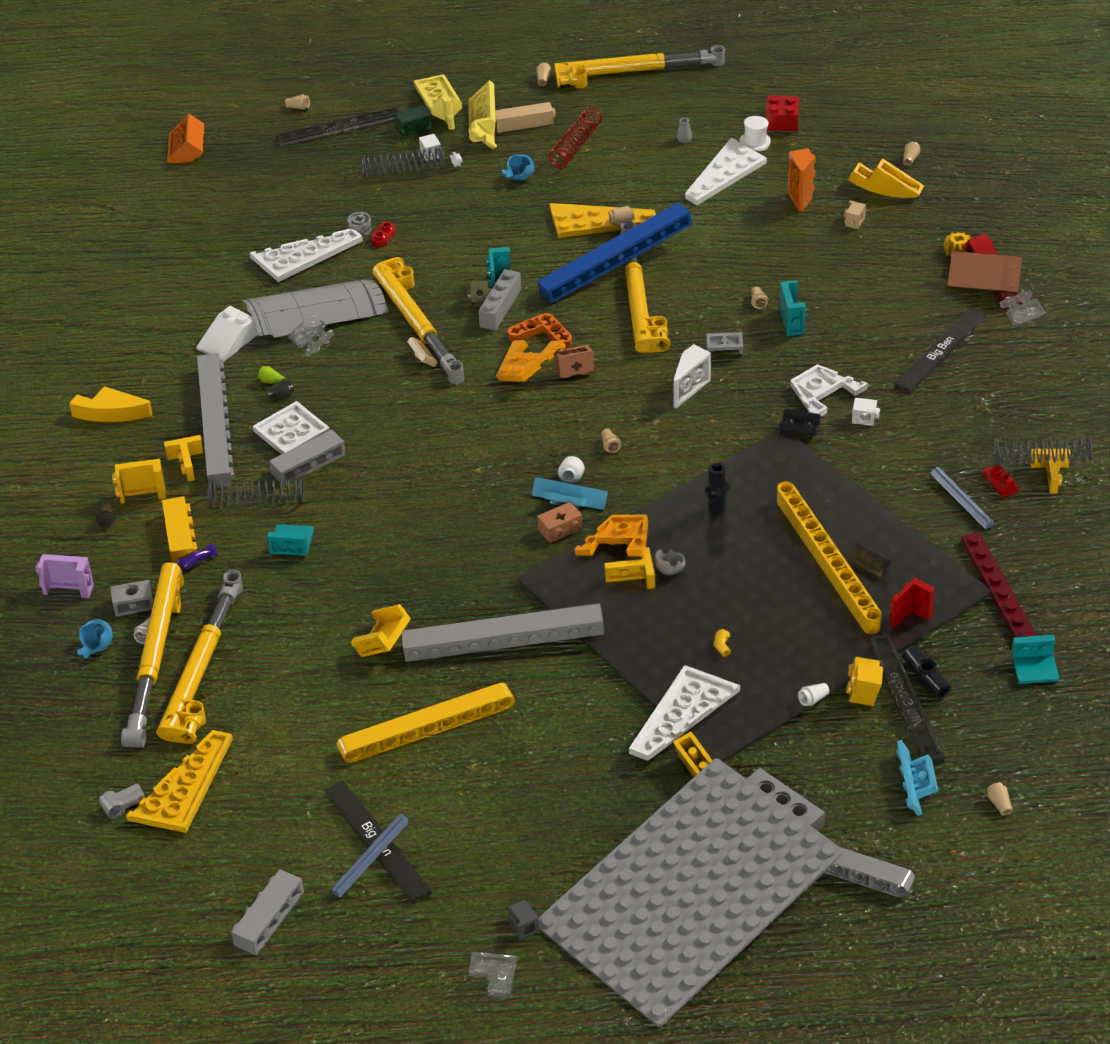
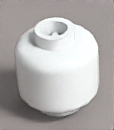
[558,456,585,484]

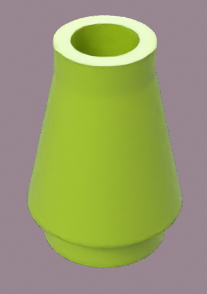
[258,366,286,387]

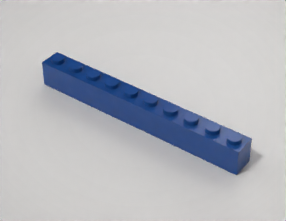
[537,202,693,304]

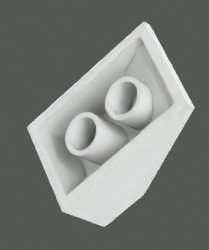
[196,306,258,362]
[674,344,711,409]

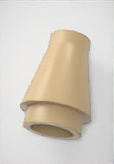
[536,63,552,86]
[285,94,310,110]
[903,142,921,166]
[751,287,768,309]
[601,429,621,453]
[987,782,1013,816]

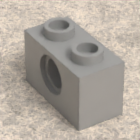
[110,580,154,616]

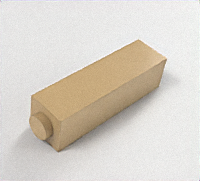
[495,102,556,133]

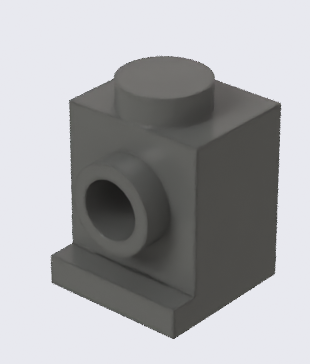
[508,899,539,940]

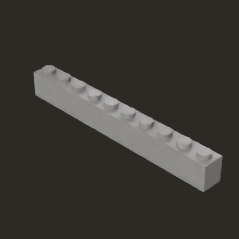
[197,353,235,488]
[402,603,604,662]

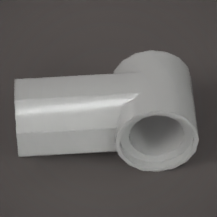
[99,784,145,819]

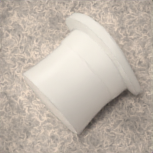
[740,116,770,151]

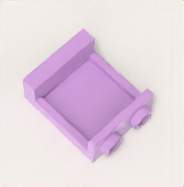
[36,554,94,599]

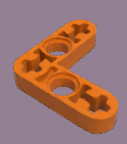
[508,313,572,349]

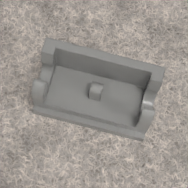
[706,332,743,354]

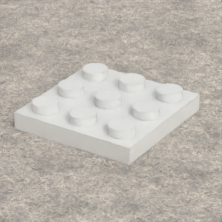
[253,401,330,454]

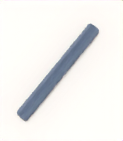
[931,467,994,530]
[331,814,409,898]

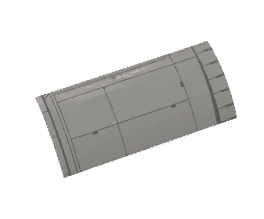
[242,278,389,336]

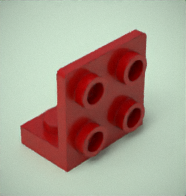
[889,577,935,629]

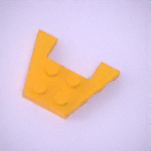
[496,340,566,382]
[574,515,648,557]

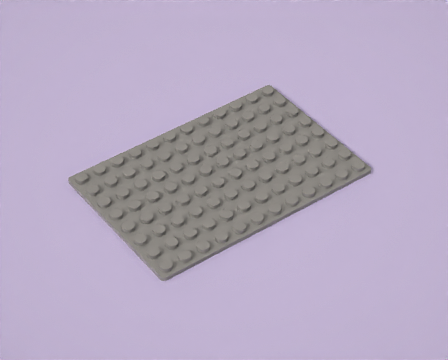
[538,759,843,1027]

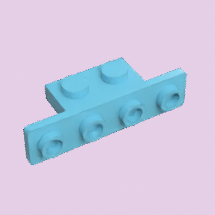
[532,477,608,510]
[896,740,939,816]

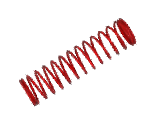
[548,107,602,168]

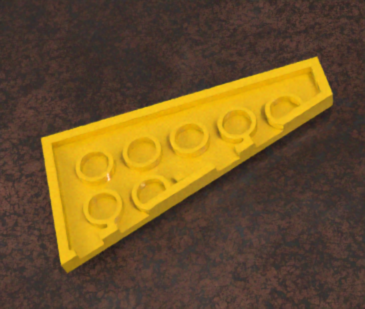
[549,203,656,238]

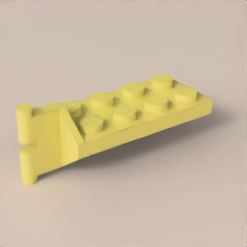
[414,74,462,130]
[468,80,497,150]

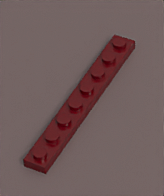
[961,532,1037,638]

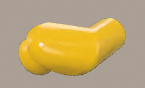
[713,629,731,657]

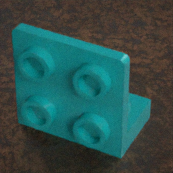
[486,247,511,288]
[267,524,314,556]
[1011,635,1060,684]

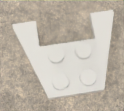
[790,364,868,417]

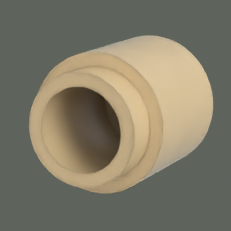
[608,206,634,225]

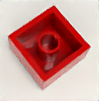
[766,95,800,132]

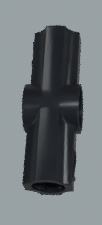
[704,462,730,516]
[902,645,951,699]

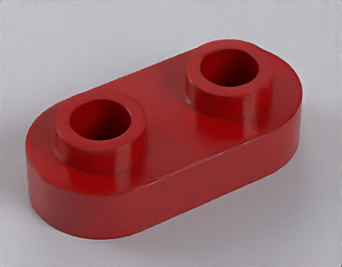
[371,221,396,247]

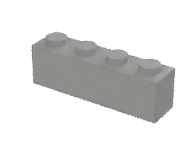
[479,269,521,331]
[269,430,346,486]
[231,869,304,955]

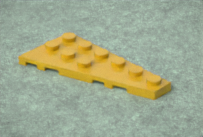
[126,730,233,833]

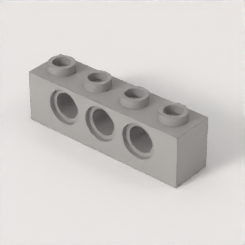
[747,768,825,831]

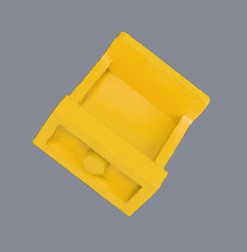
[112,459,166,504]
[350,604,411,657]

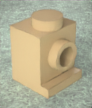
[844,201,866,229]

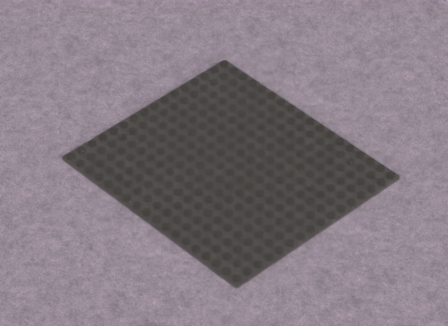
[518,429,991,762]

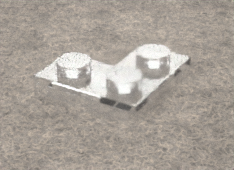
[469,952,517,998]

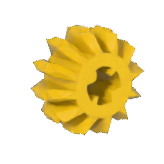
[944,232,971,256]

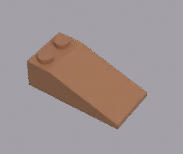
[947,251,1022,294]

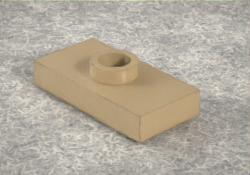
[407,337,438,367]

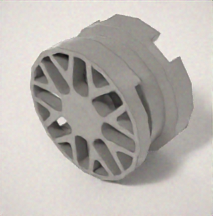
[347,212,372,236]

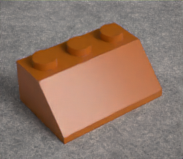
[167,113,204,163]
[788,148,816,212]

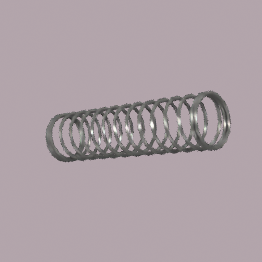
[361,147,445,177]
[994,436,1093,466]
[207,479,304,506]

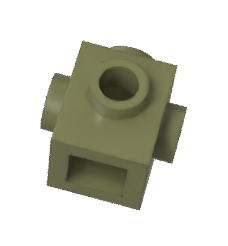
[467,280,492,307]

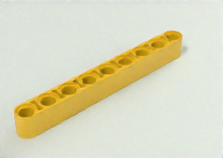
[337,683,515,763]

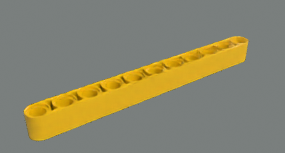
[777,481,882,634]

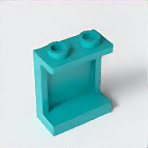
[779,280,806,336]

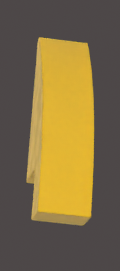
[848,158,924,198]
[69,386,152,422]

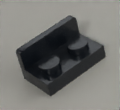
[779,409,821,435]

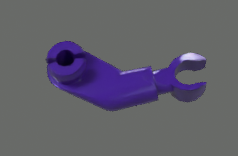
[177,543,218,571]

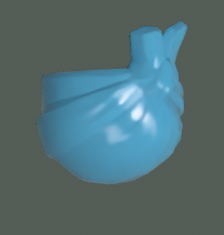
[501,154,535,181]
[77,619,113,659]

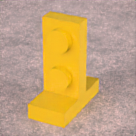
[164,435,204,481]
[1030,449,1070,494]
[604,547,655,589]

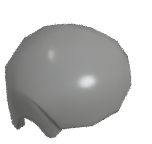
[655,550,685,575]

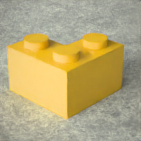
[846,657,883,706]

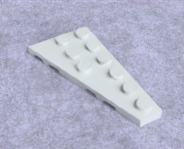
[685,138,767,205]
[250,228,363,282]
[629,665,740,761]

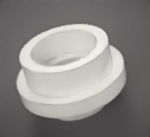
[449,151,463,167]

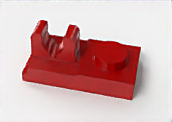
[983,465,1019,498]

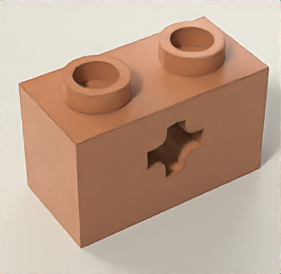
[553,345,594,378]
[537,502,583,543]

